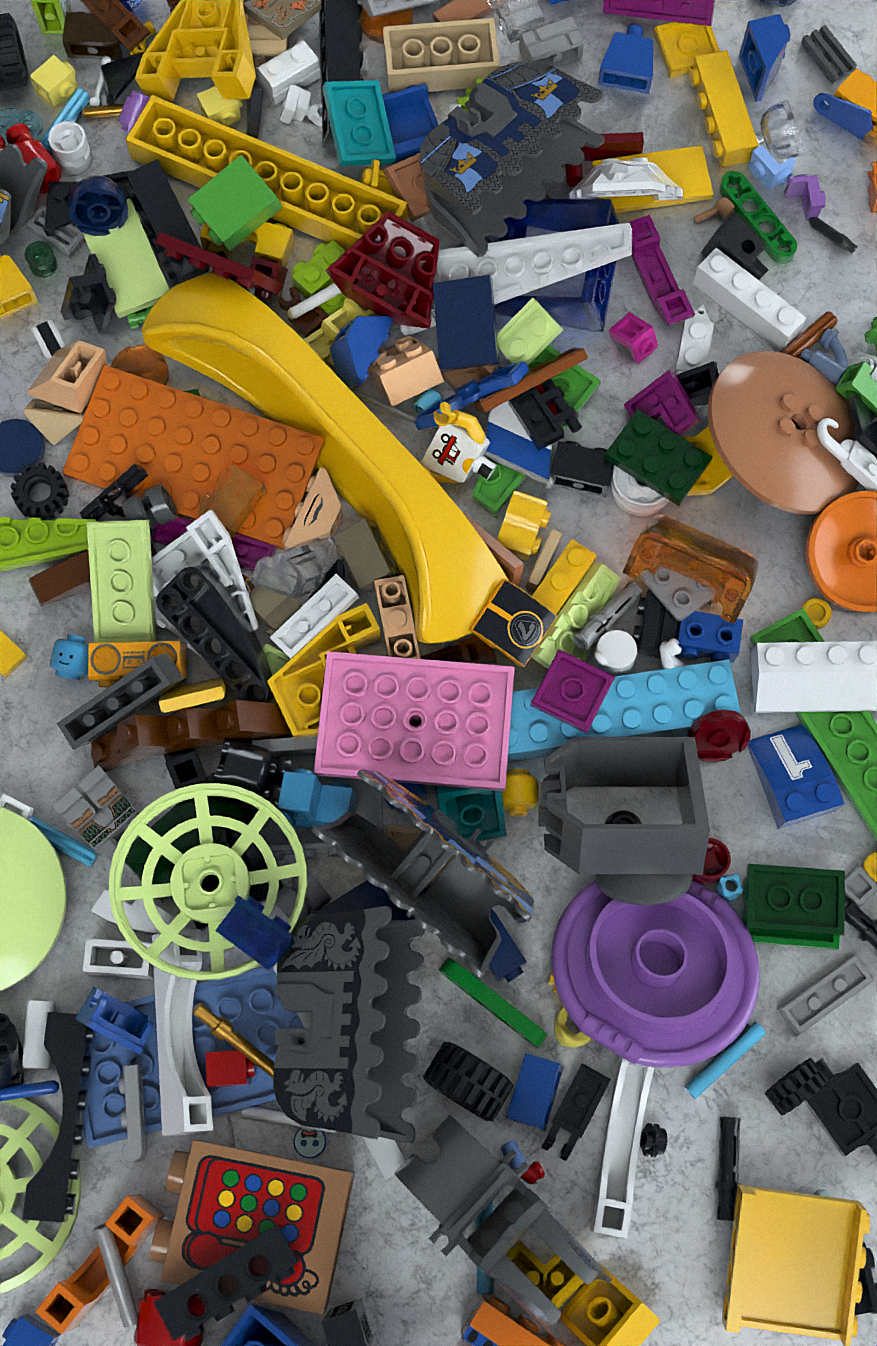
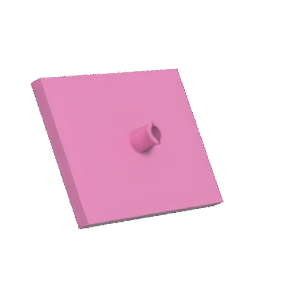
[314,651,515,791]

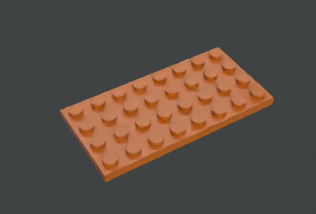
[62,365,325,551]

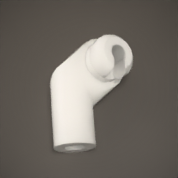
[659,638,683,669]

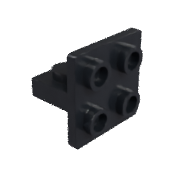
[61,254,116,334]

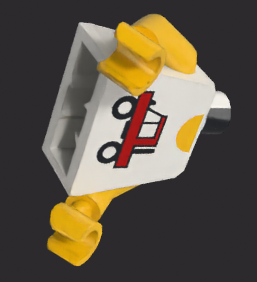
[420,402,497,484]

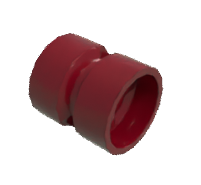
[692,838,731,886]

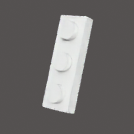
[270,574,359,659]

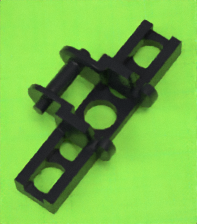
[79,463,149,521]

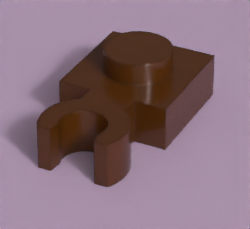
[278,287,328,338]

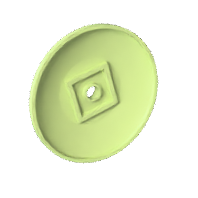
[0,807,67,991]

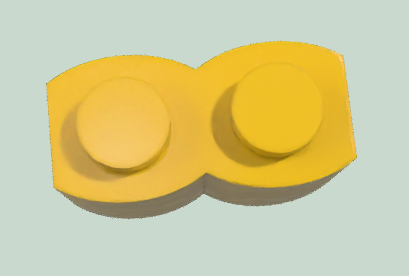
[497,490,551,562]

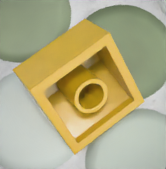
[559,1265,661,1346]

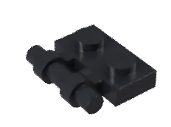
[508,379,582,451]

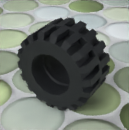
[0,13,28,91]
[423,1042,514,1121]

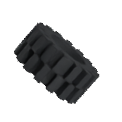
[11,463,69,520]
[765,1058,828,1116]

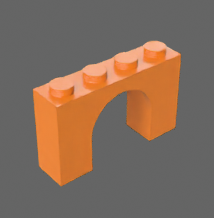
[35,1194,166,1335]

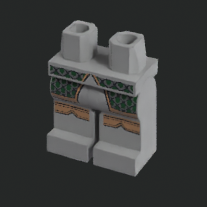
[52,765,139,861]

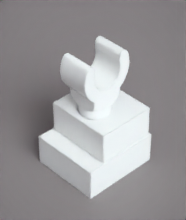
[279,84,322,127]

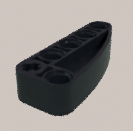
[156,565,274,703]

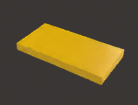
[591,145,714,215]

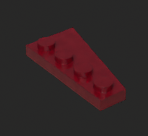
[156,232,282,295]

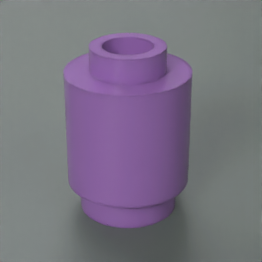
[118,89,150,132]

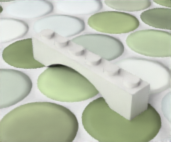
[152,929,213,1136]
[590,1056,655,1239]

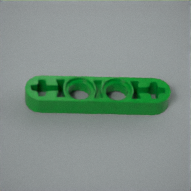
[719,171,797,264]
[438,957,548,1048]

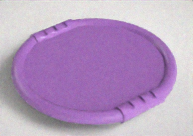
[551,879,760,1068]

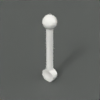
[89,56,112,107]

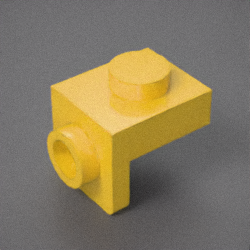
[361,159,398,198]

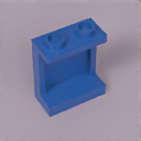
[382,84,439,165]

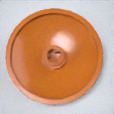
[805,491,877,613]

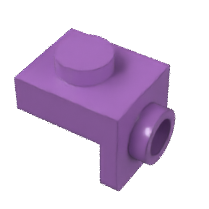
[784,174,826,221]

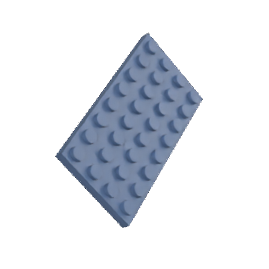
[81,965,305,1148]

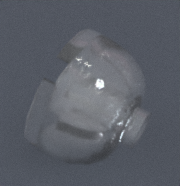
[756,99,805,160]

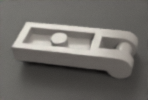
[119,1065,147,1162]

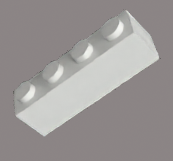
[693,248,807,352]

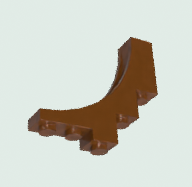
[91,700,293,772]

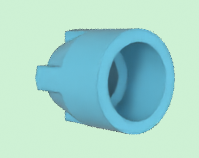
[413,389,443,415]
[715,874,744,902]

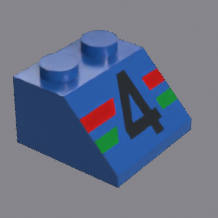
[739,14,790,102]

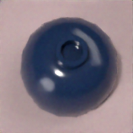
[69,176,128,236]

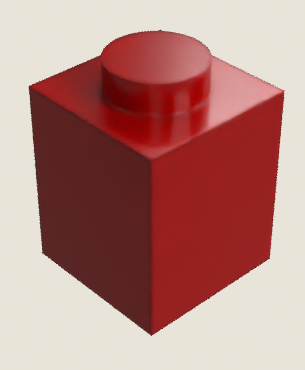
[206,1050,256,1088]

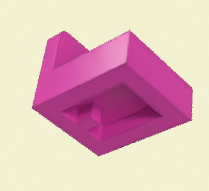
[609,312,658,363]

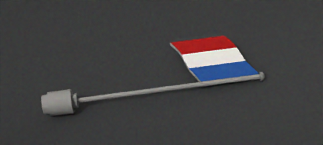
[326,364,559,489]

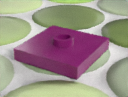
[530,649,615,734]

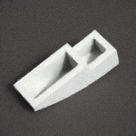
[91,889,193,936]

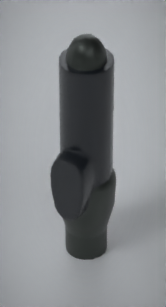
[809,217,858,254]

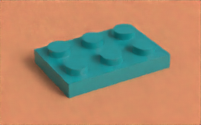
[322,80,396,166]

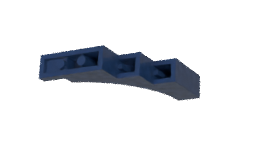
[313,880,527,983]

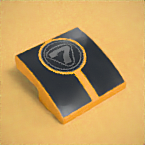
[469,579,557,667]

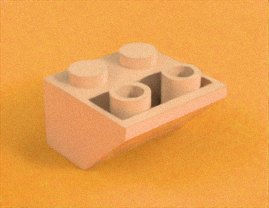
[367,336,444,407]
[27,340,107,414]

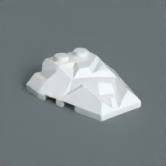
[567,158,683,204]
[152,510,259,658]

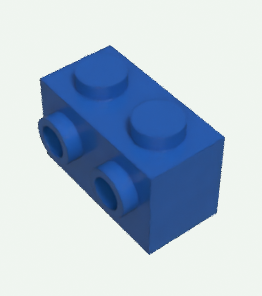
[677,611,744,663]

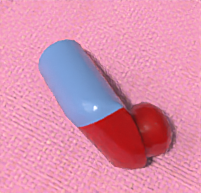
[501,1141,545,1184]

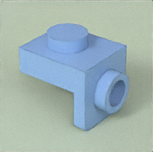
[748,145,796,190]

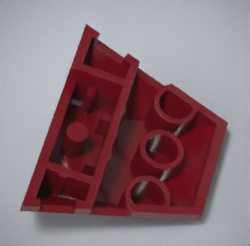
[325,211,440,329]

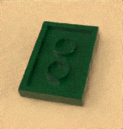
[604,409,713,506]
[745,864,845,936]

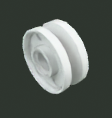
[610,466,669,516]

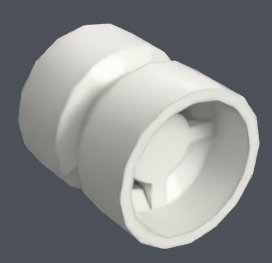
[48,121,93,175]

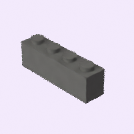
[56,653,184,750]

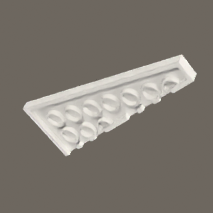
[401,223,632,336]

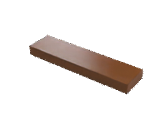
[473,347,588,413]

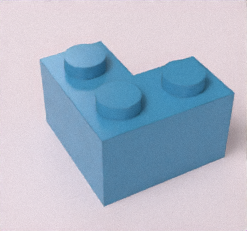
[277,769,358,829]

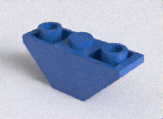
[330,316,394,388]

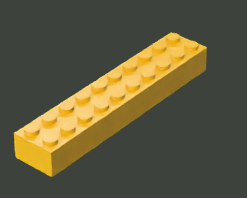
[126,95,408,250]

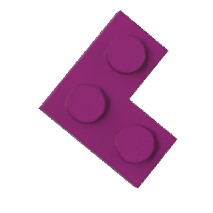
[623,370,701,436]

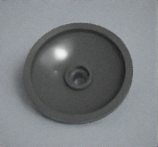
[596,874,692,905]

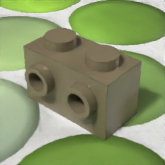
[334,518,401,591]

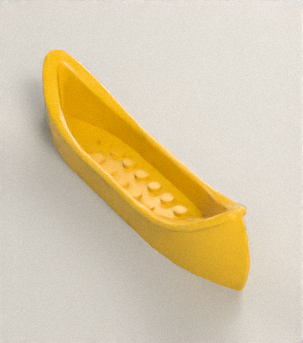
[142,273,509,644]

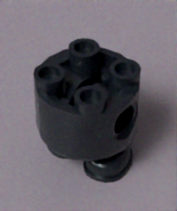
[210,739,292,809]

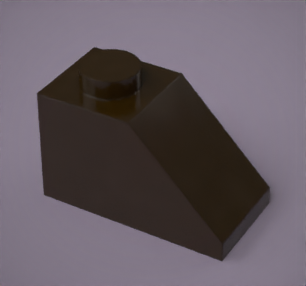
[62,11,123,60]

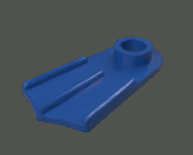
[813,93,874,139]

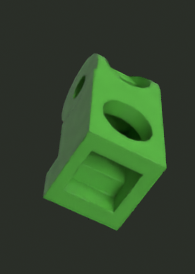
[835,361,877,415]

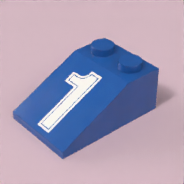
[747,724,845,829]

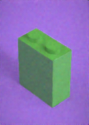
[187,155,282,252]

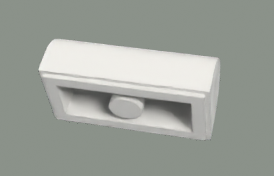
[22,1001,55,1069]

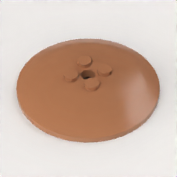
[708,351,865,515]

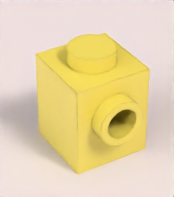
[29,55,78,109]
[196,86,243,127]

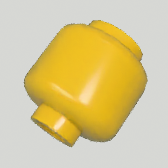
[501,769,538,817]

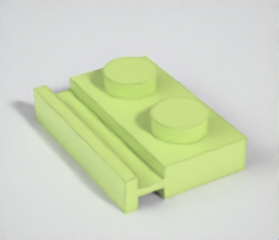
[497,297,563,366]

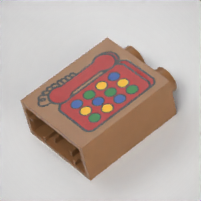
[150,1140,355,1315]

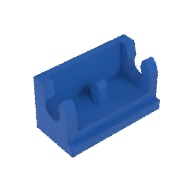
[75,987,154,1054]
[506,1053,564,1131]

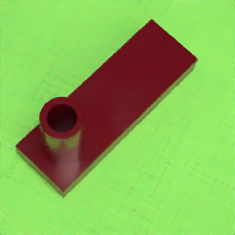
[565,132,644,186]

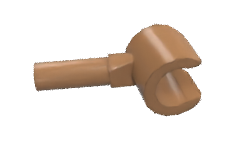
[694,197,735,223]

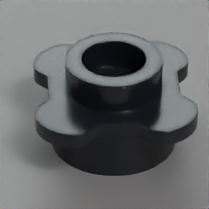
[640,1123,667,1158]

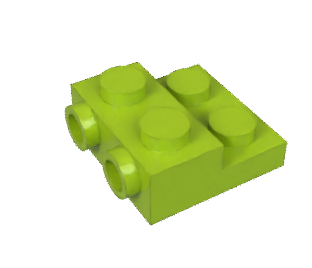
[292,240,347,317]

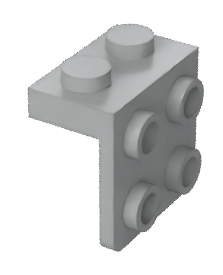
[642,541,726,621]

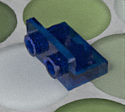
[215,895,294,972]

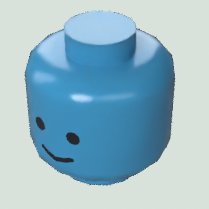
[50,634,88,680]

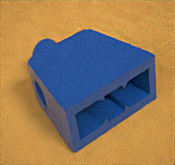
[598,25,653,94]

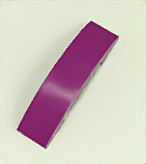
[628,215,695,326]

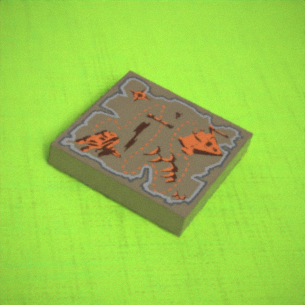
[243,0,322,40]

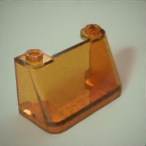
[622,515,760,624]

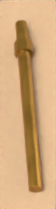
[192,1003,342,1133]

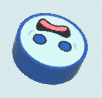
[293,1128,327,1159]

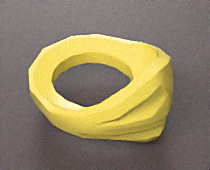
[554,1007,592,1048]

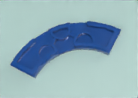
[414,361,529,430]

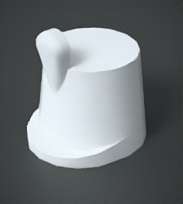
[586,630,637,676]

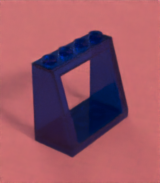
[494,199,620,332]

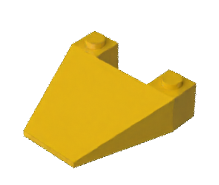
[135,0,256,101]
[267,603,417,737]

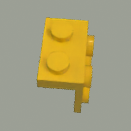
[682,426,734,496]

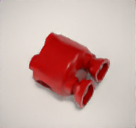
[0,123,62,202]
[134,1289,206,1346]

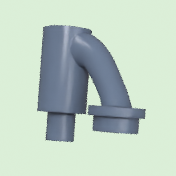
[800,328,848,386]

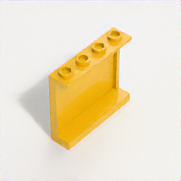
[721,1184,870,1346]

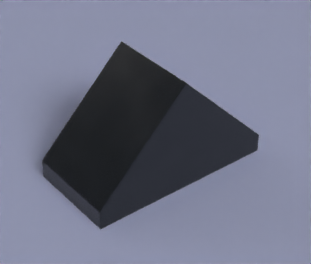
[676,361,719,406]

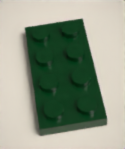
[125,772,255,903]

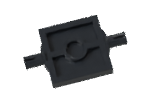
[804,1058,877,1157]

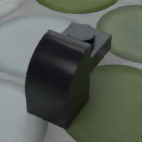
[163,748,208,790]

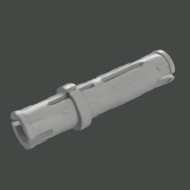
[573,581,643,651]

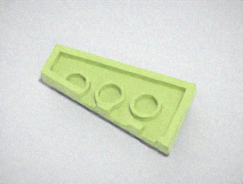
[531,563,621,669]

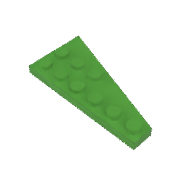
[472,345,601,516]

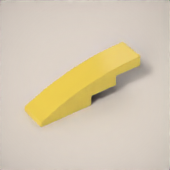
[304,298,380,363]

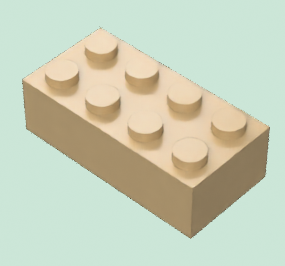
[383,18,500,93]

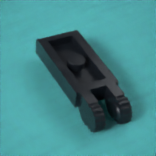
[541,1063,611,1161]

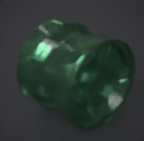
[24,241,58,278]

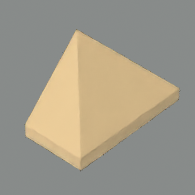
[24,399,88,446]

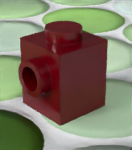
[249,256,288,300]

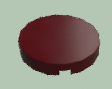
[688,710,751,763]

